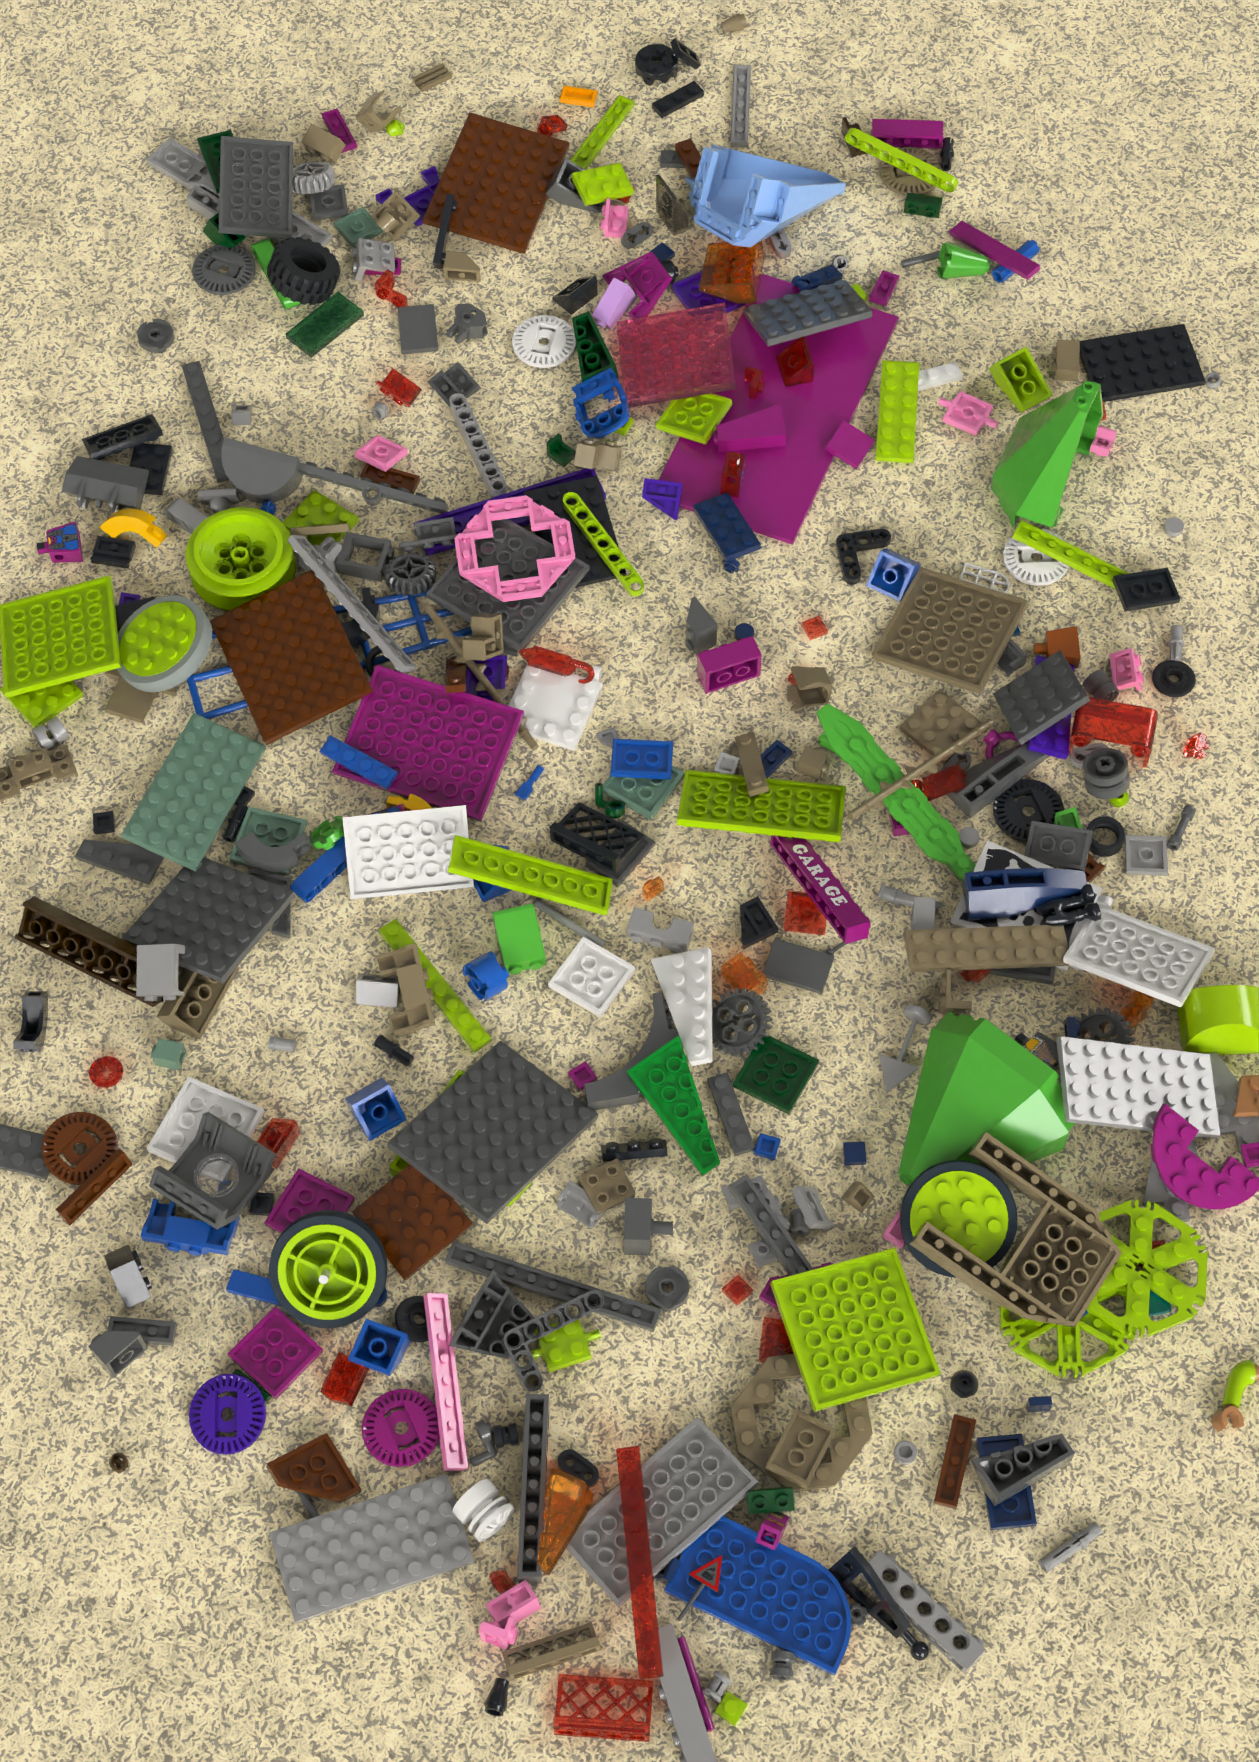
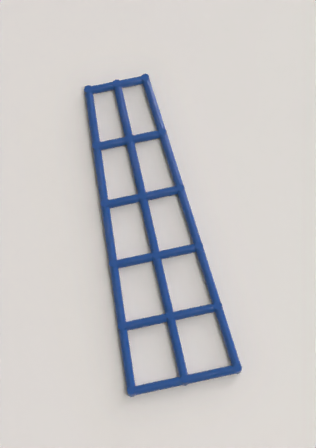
[187,588,472,719]

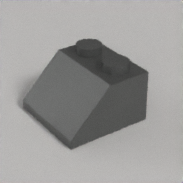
[685,597,717,655]
[88,1331,148,1379]

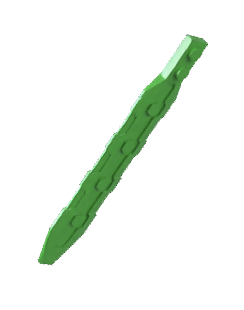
[816,704,976,882]

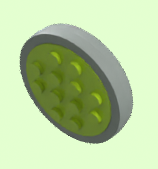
[117,595,212,692]

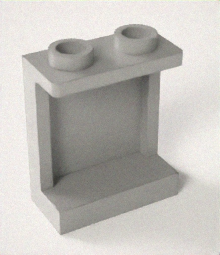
[136,944,185,1001]

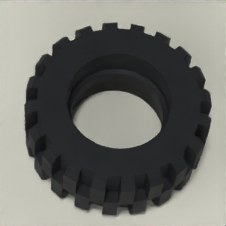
[267,237,341,305]

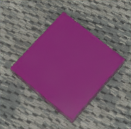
[825,420,875,469]

